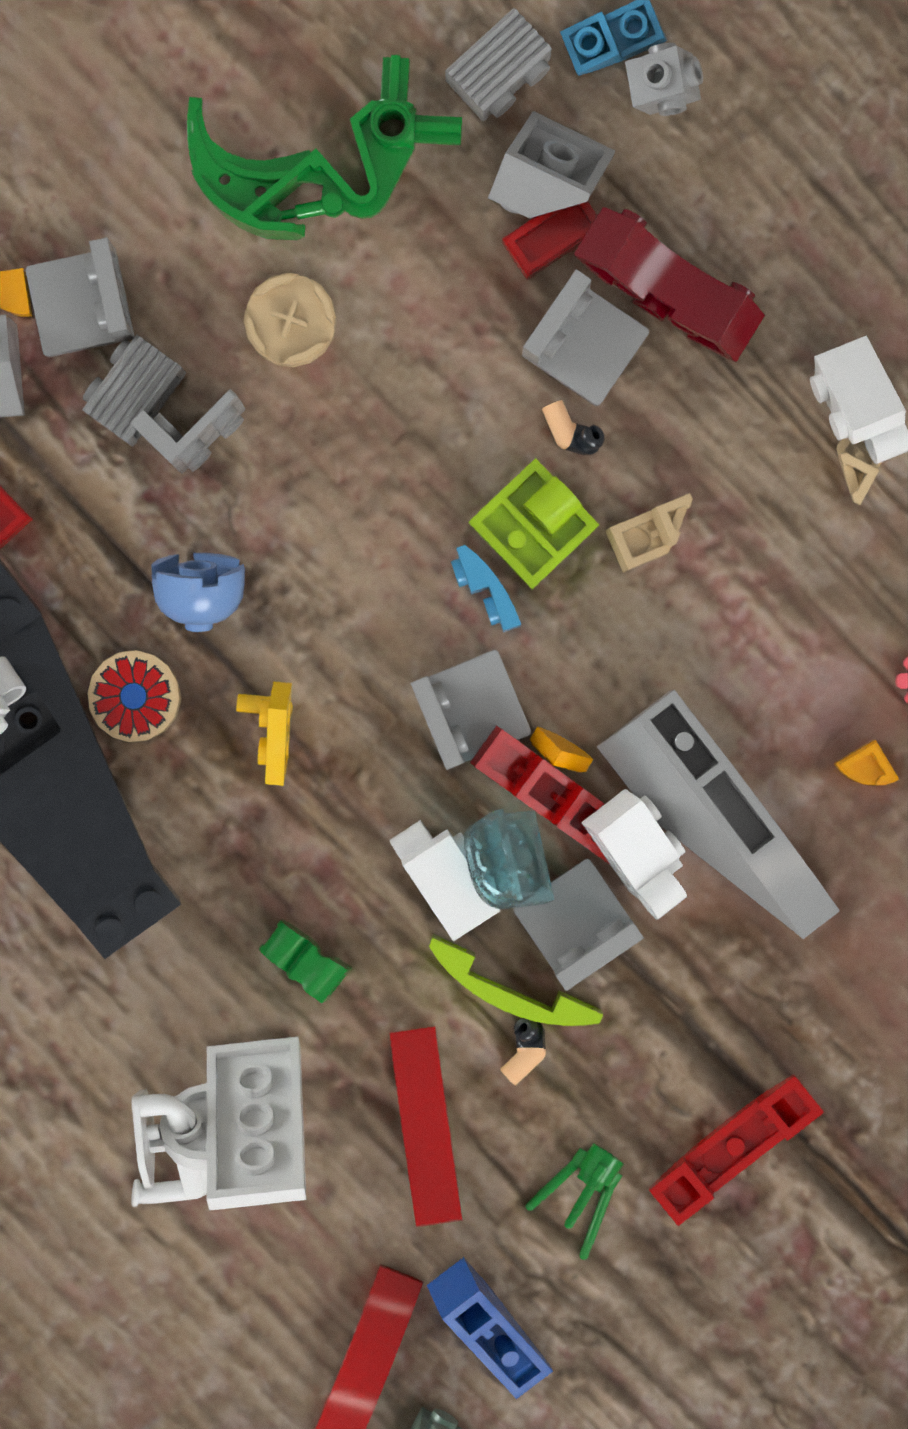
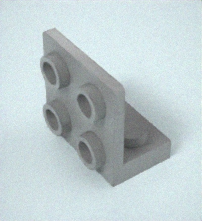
[25,237,135,357]
[522,269,649,406]
[130,389,246,474]
[410,650,531,770]
[514,859,644,991]

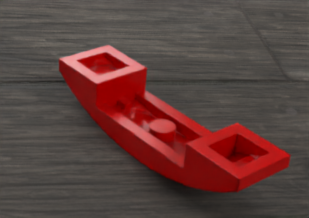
[649,1074,824,1226]
[315,1264,423,1429]

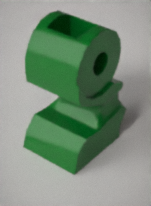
[258,919,352,1004]

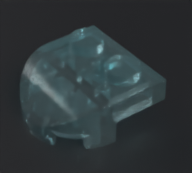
[464,809,554,909]

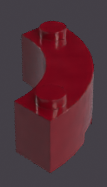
[574,207,765,362]

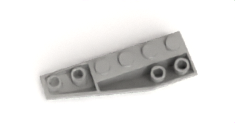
[597,690,840,939]

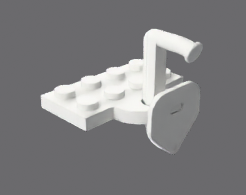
[131,1037,306,1211]

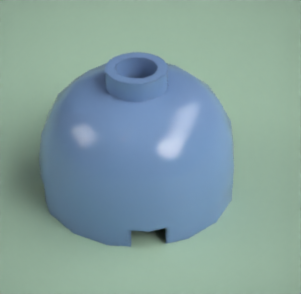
[151,553,245,632]

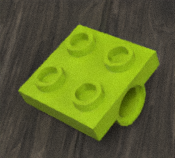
[468,458,599,590]

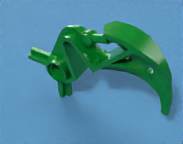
[187,55,462,241]

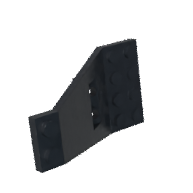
[0,559,182,959]

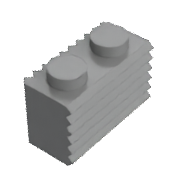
[445,8,552,121]
[82,334,186,447]

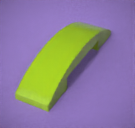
[429,934,604,1026]

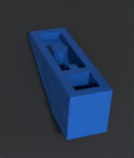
[427,1257,553,1399]

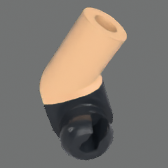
[542,400,605,456]
[500,1018,546,1086]

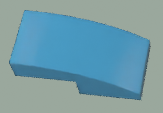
[560,0,667,76]
[451,545,521,632]

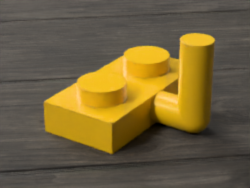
[236,681,293,786]

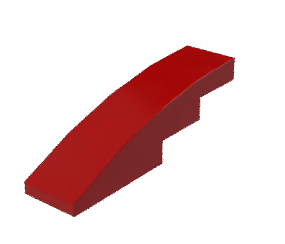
[470,725,610,865]
[389,1026,463,1227]

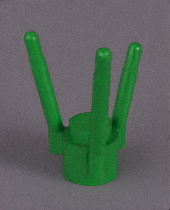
[526,1143,624,1260]

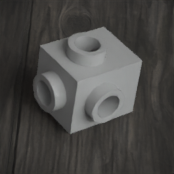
[625,43,703,116]

